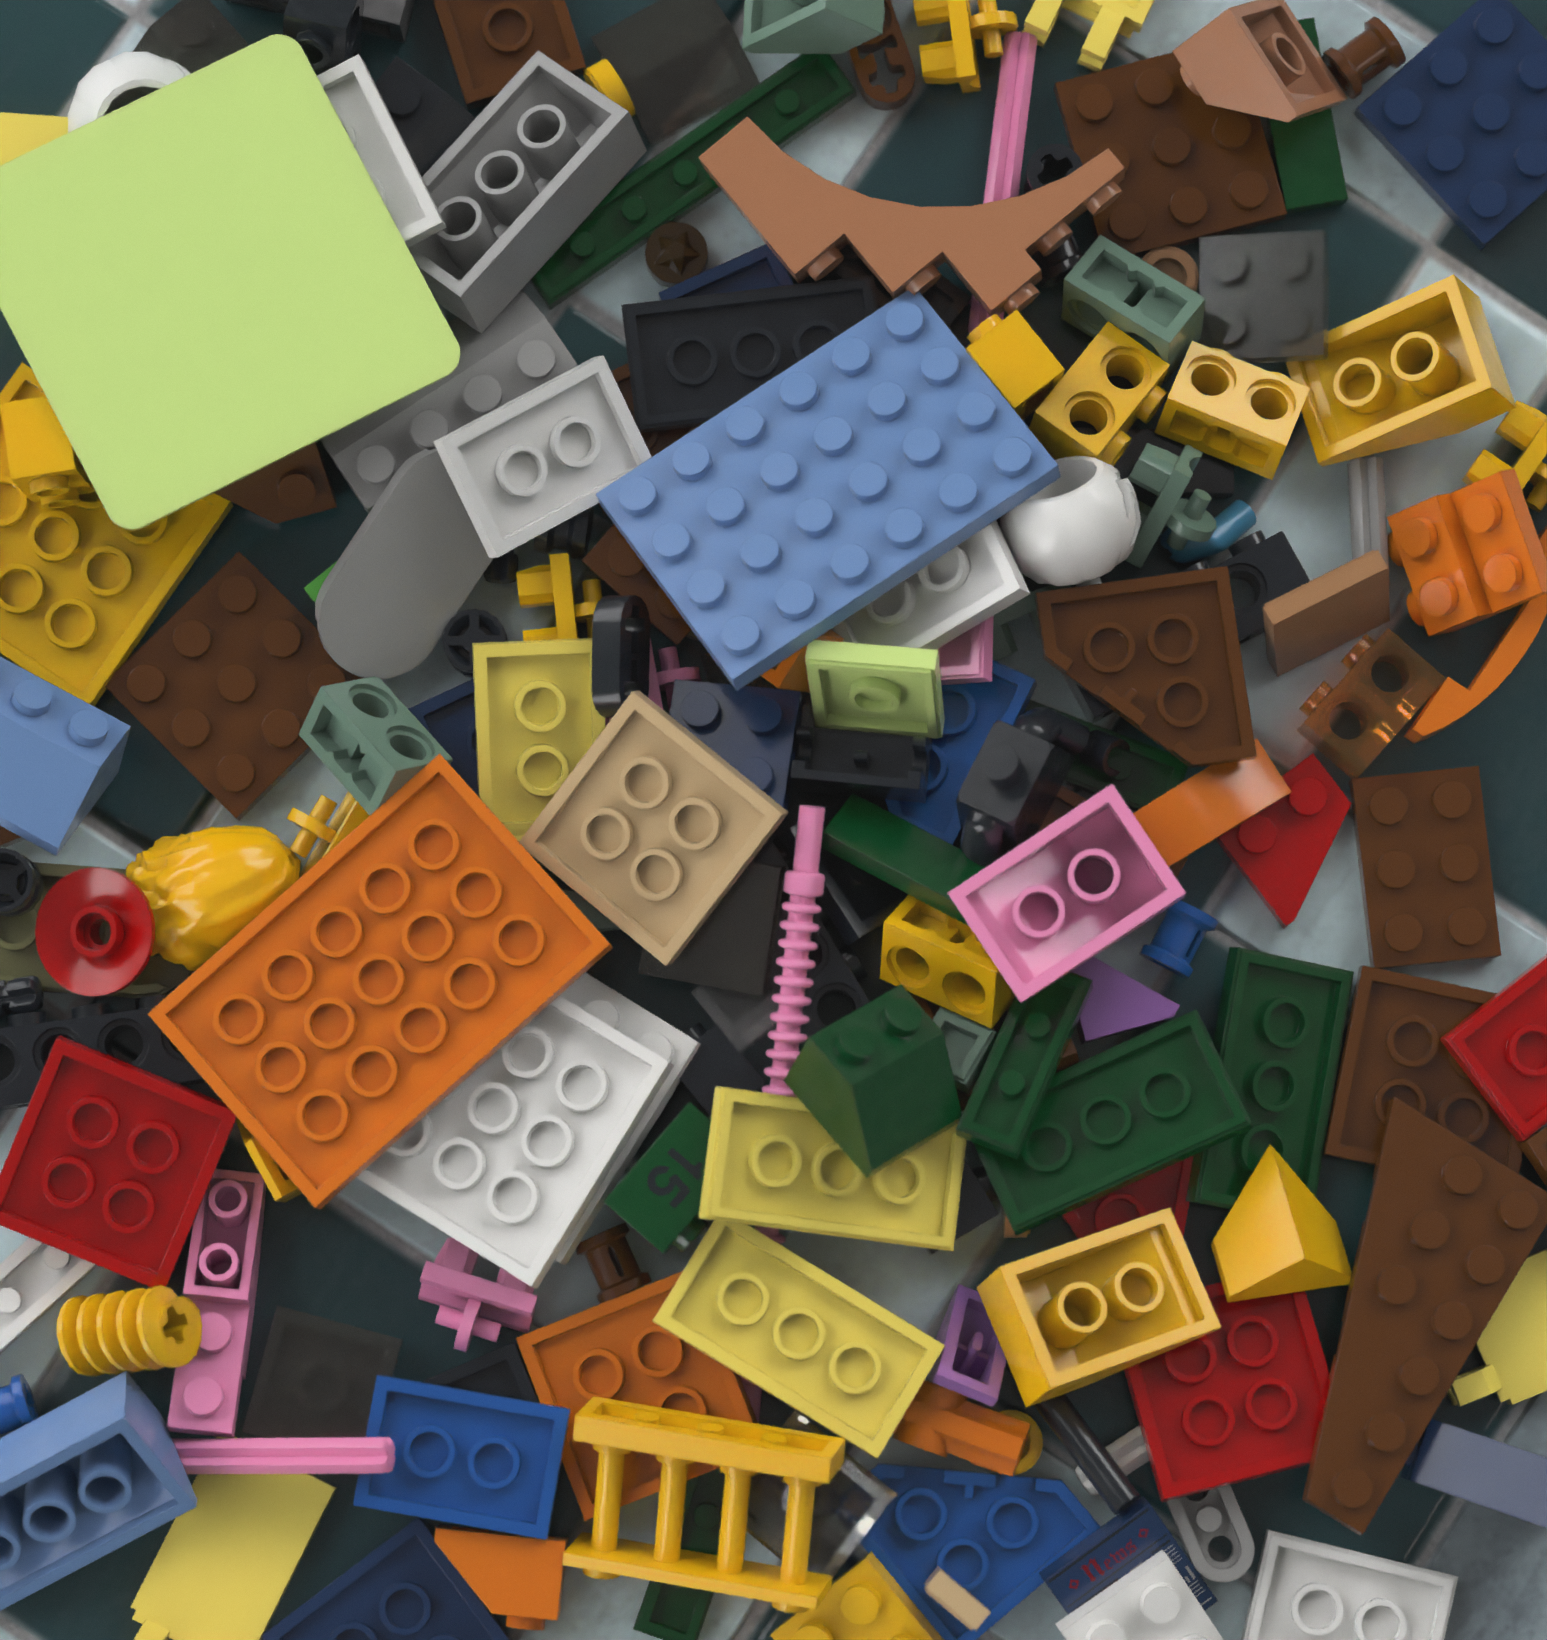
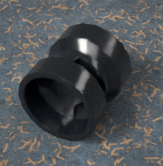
[0,848,44,917]

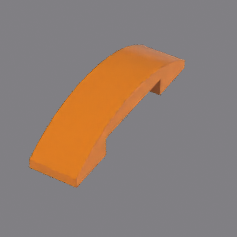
[1404,526,1547,744]
[1133,738,1291,868]

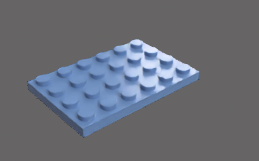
[596,290,1061,691]

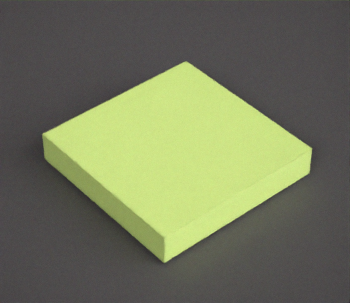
[805,640,945,739]

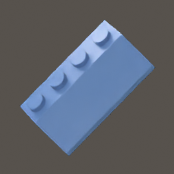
[0,656,131,856]
[0,1371,197,1611]

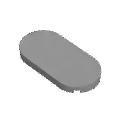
[315,448,493,679]

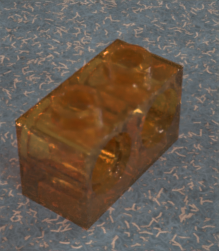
[1296,628,1446,779]

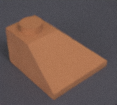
[1172,0,1347,122]

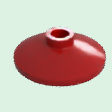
[35,867,155,996]

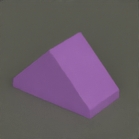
[1071,957,1180,1045]
[926,1284,1006,1407]

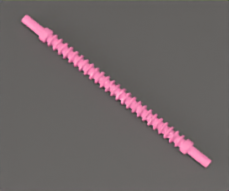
[740,805,825,1424]

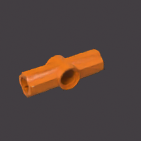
[892,1380,1032,1477]

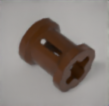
[1322,16,1406,99]
[576,1222,652,1304]

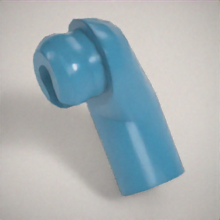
[1160,500,1257,565]

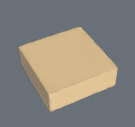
[923,1566,991,1630]

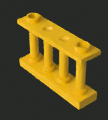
[562,1396,846,1613]

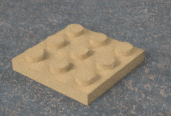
[519,691,789,966]

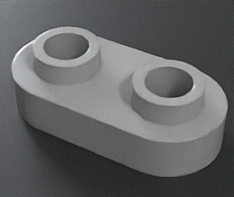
[1166,1485,1255,1582]

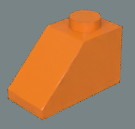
[434,1524,568,1630]

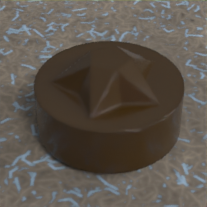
[645,222,708,287]

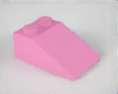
[948,784,1186,1003]

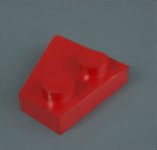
[1216,753,1352,929]

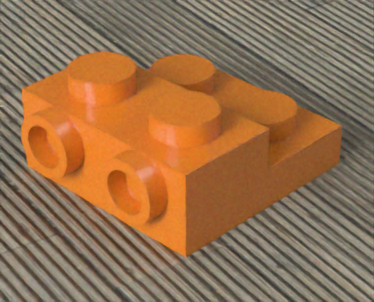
[1387,469,1547,637]

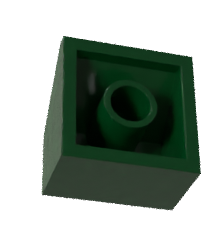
[784,985,962,1178]

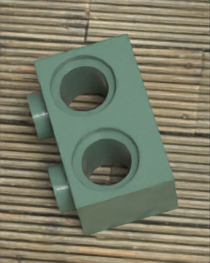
[1061,235,1206,382]
[298,676,453,815]

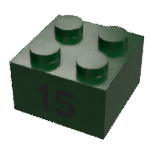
[603,1102,711,1254]

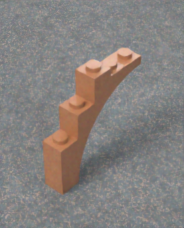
[698,116,1125,316]

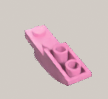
[167,1169,266,1438]

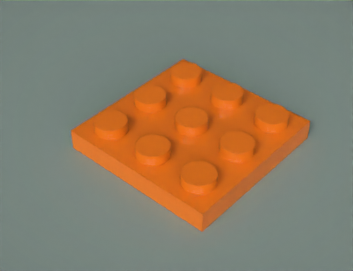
[516,1271,758,1521]

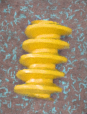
[57,1285,202,1377]

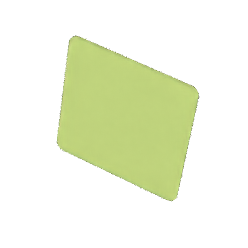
[0,34,460,530]

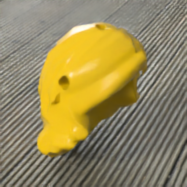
[125,825,301,972]

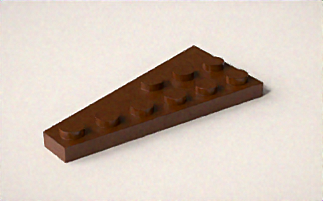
[1302,1096,1547,1535]

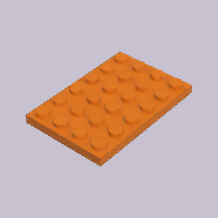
[148,754,613,1209]

